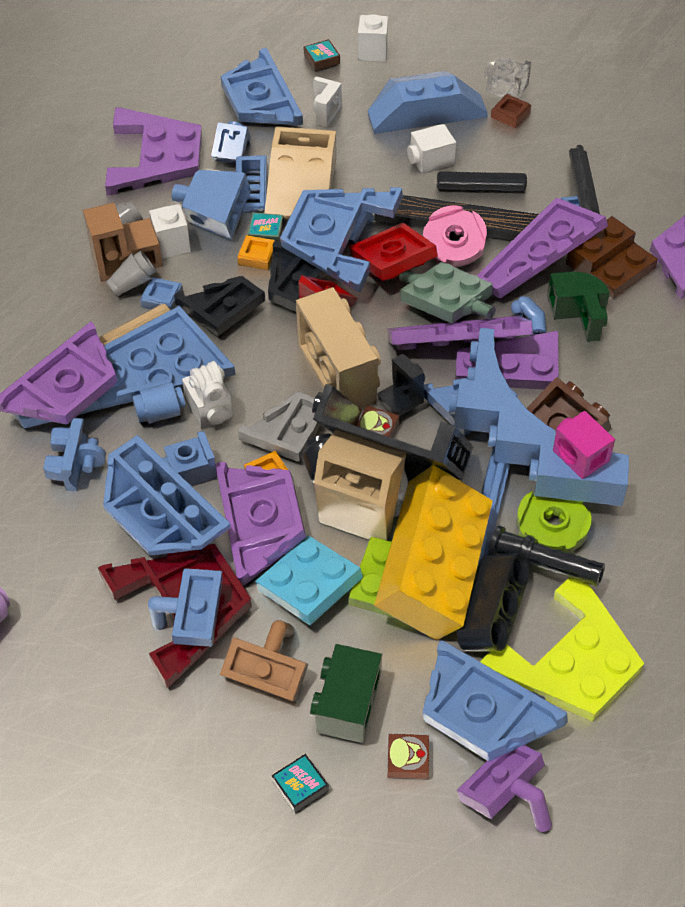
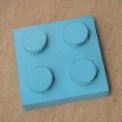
[255,535,363,625]

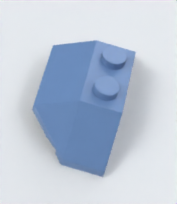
[368,71,488,134]
[103,435,231,556]

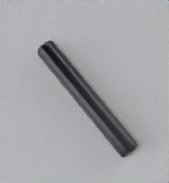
[569,145,600,214]

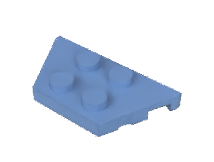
[220,48,303,125]
[422,640,568,761]

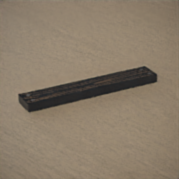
[374,195,539,240]

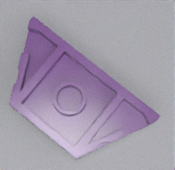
[650,215,685,299]
[0,321,117,424]
[215,462,306,585]

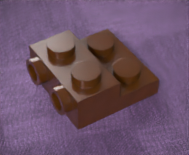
[566,216,658,299]
[527,377,612,432]

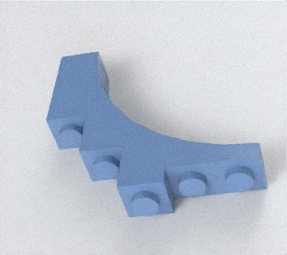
[449,328,629,506]

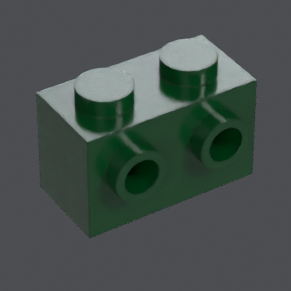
[310,644,382,743]

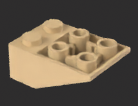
[265,127,336,219]
[314,430,406,541]

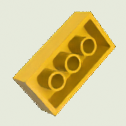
[374,465,493,640]

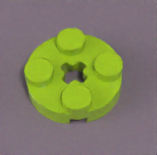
[516,491,592,554]

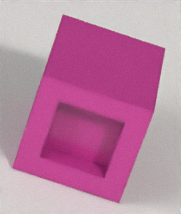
[553,411,615,479]

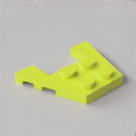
[480,578,645,722]

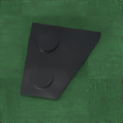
[268,240,326,312]

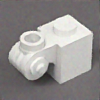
[182,361,233,429]

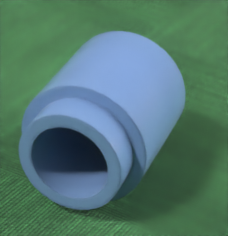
[132,382,186,424]

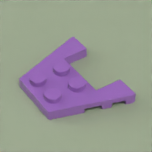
[105,107,202,195]

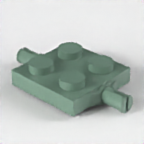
[399,262,496,324]

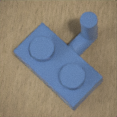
[148,569,223,647]

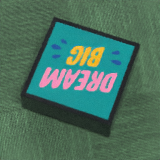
[271,753,329,813]

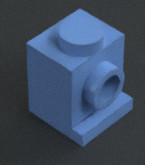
[162,431,217,486]

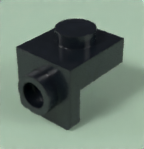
[377,354,425,416]

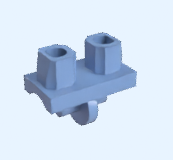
[43,418,106,491]

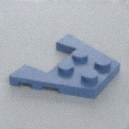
[280,187,403,292]

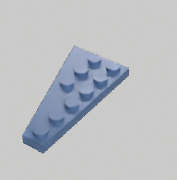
[13,306,236,429]

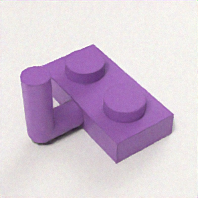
[457,745,552,832]

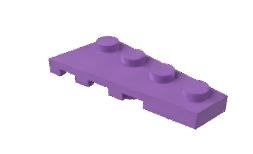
[477,197,608,298]
[387,316,533,350]

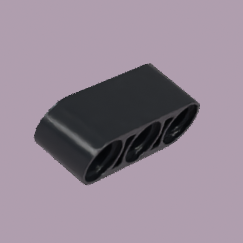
[457,553,529,651]

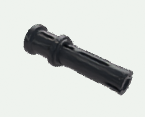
[488,525,605,587]

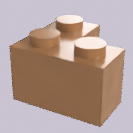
[83,202,163,282]

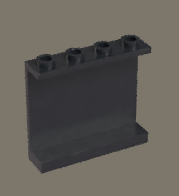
[312,384,474,480]

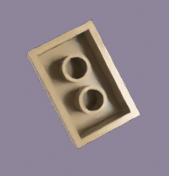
[296,287,381,408]

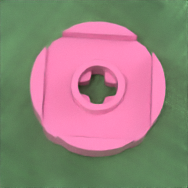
[423,205,487,267]

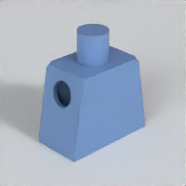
[171,170,251,239]

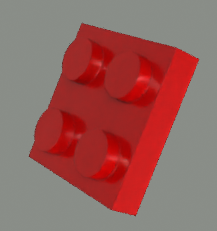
[349,223,438,281]

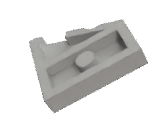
[238,392,321,462]

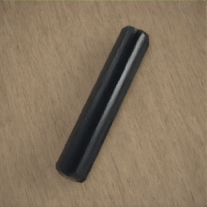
[437,171,527,191]

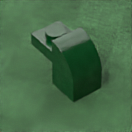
[547,271,610,342]

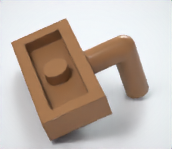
[220,620,309,702]

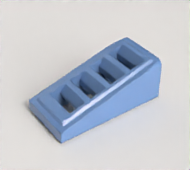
[236,155,268,212]

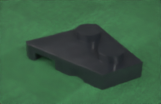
[174,276,265,336]

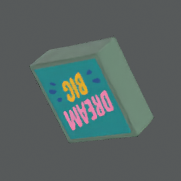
[248,212,284,241]

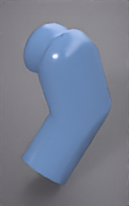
[511,296,547,336]

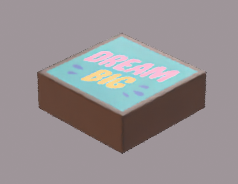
[303,39,340,71]

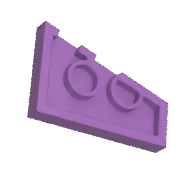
[455,331,558,390]

